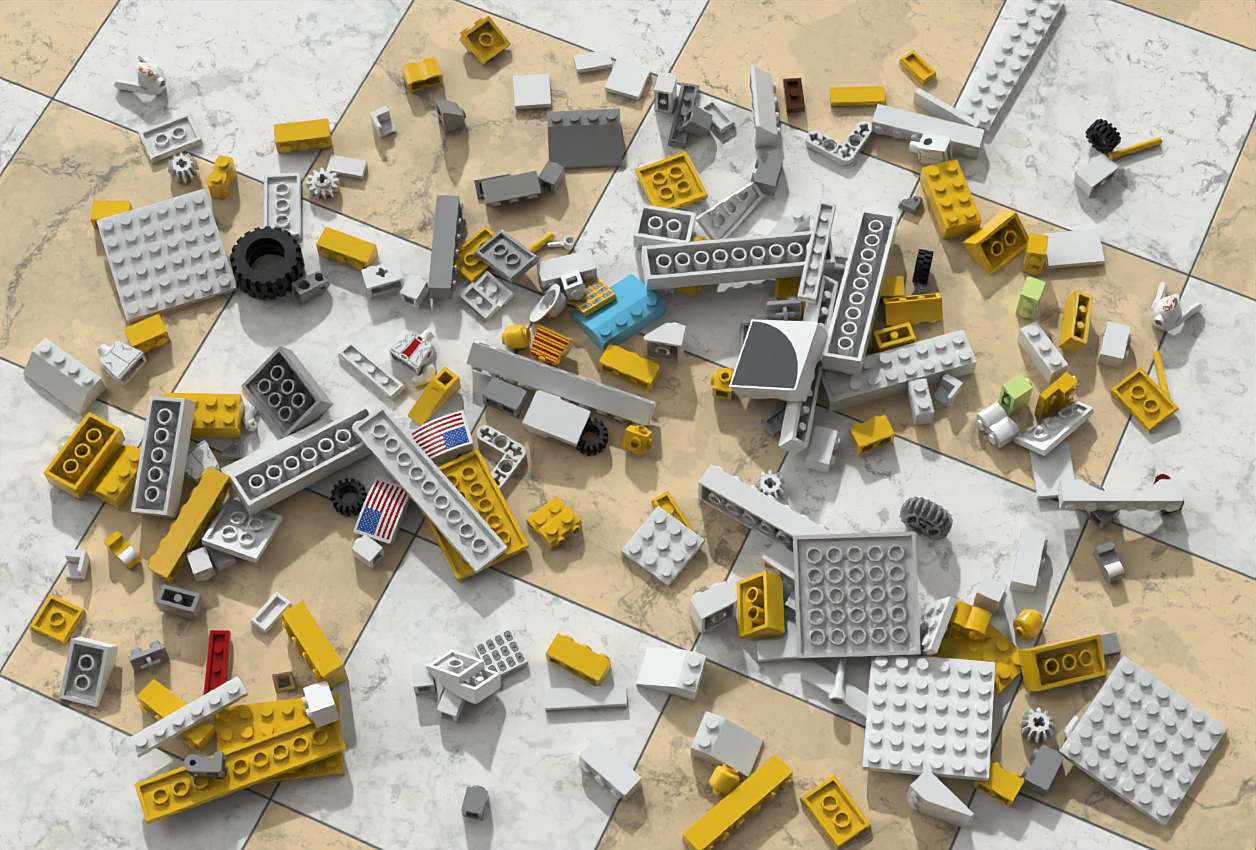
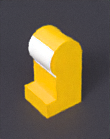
[103,530,142,570]

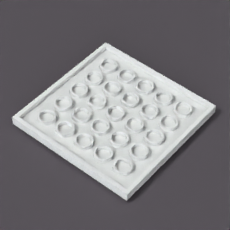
[96,188,237,323]
[793,532,921,658]
[862,655,995,781]
[1059,655,1228,827]

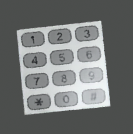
[474,628,528,677]

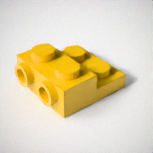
[459,16,511,66]
[1034,372,1079,417]
[526,496,582,549]

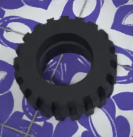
[230,226,305,300]

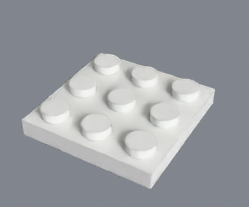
[202,497,282,564]
[621,506,705,587]

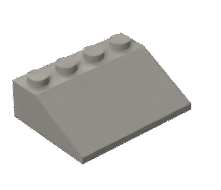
[547,108,623,169]
[241,346,333,439]

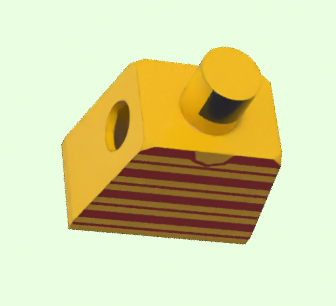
[530,325,574,368]

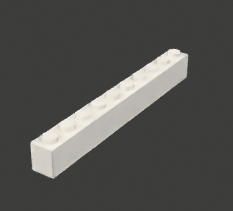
[778,274,838,454]
[466,341,657,426]

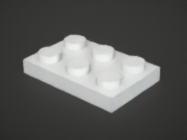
[916,596,957,656]

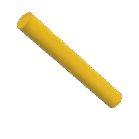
[1109,137,1162,160]
[527,232,555,253]
[1152,351,1171,399]

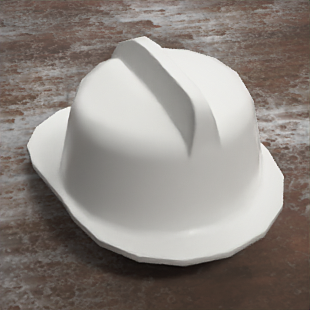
[529,284,569,322]

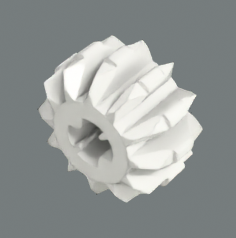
[167,153,199,184]
[753,470,787,502]
[1019,707,1056,744]

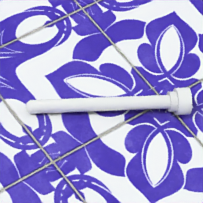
[829,657,847,705]

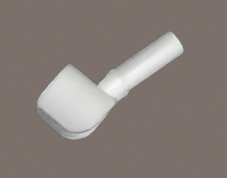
[548,236,574,250]

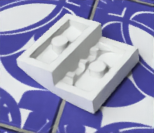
[460,271,515,320]

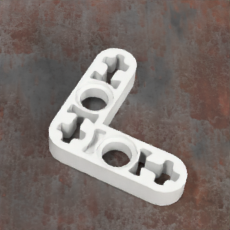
[806,121,872,166]
[476,425,526,491]

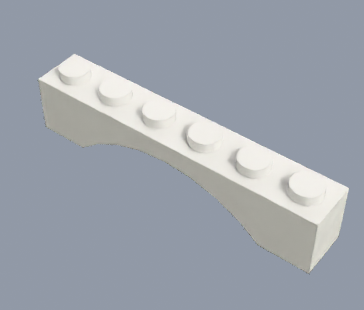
[1058,479,1183,512]

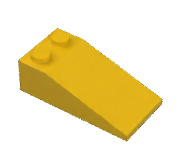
[1018,634,1107,691]

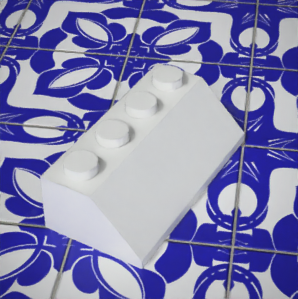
[749,65,781,147]
[23,338,106,416]

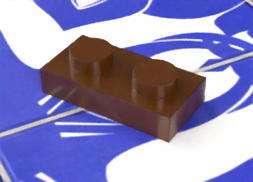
[783,78,805,113]

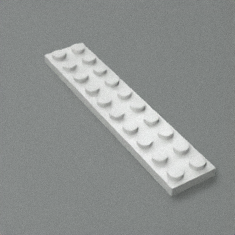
[958,0,1065,134]
[352,405,508,574]

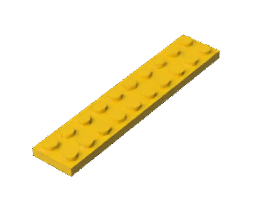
[134,720,347,824]

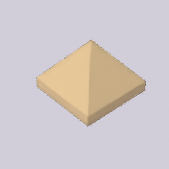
[272,670,296,692]

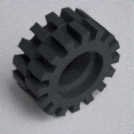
[1085,119,1121,154]
[912,249,934,285]
[576,418,608,456]
[331,478,367,517]

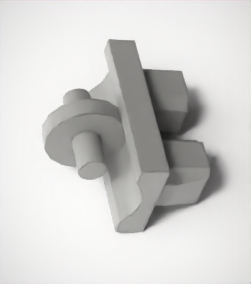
[767,296,801,321]
[128,640,170,674]

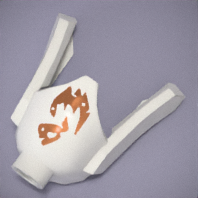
[113,53,166,96]
[1150,282,1203,331]

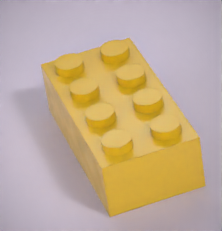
[920,159,982,240]
[164,393,245,439]
[43,412,125,500]
[281,601,348,690]

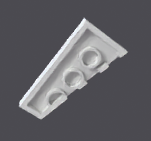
[695,182,764,240]
[1013,401,1094,456]

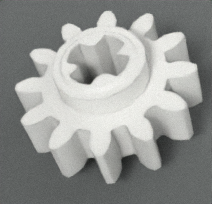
[306,167,340,200]

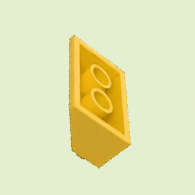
[963,210,1029,275]
[87,445,141,510]
[737,570,785,639]

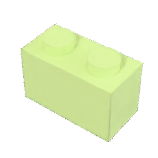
[1016,276,1046,319]
[998,374,1033,417]

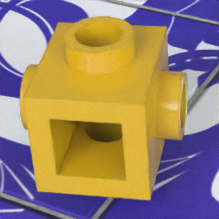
[710,368,734,400]
[621,425,653,455]

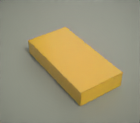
[899,50,937,86]

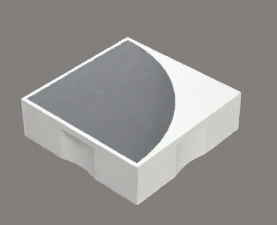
[729,319,828,402]

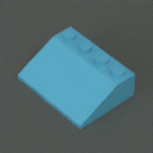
[570,274,665,353]

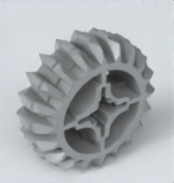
[899,497,953,539]

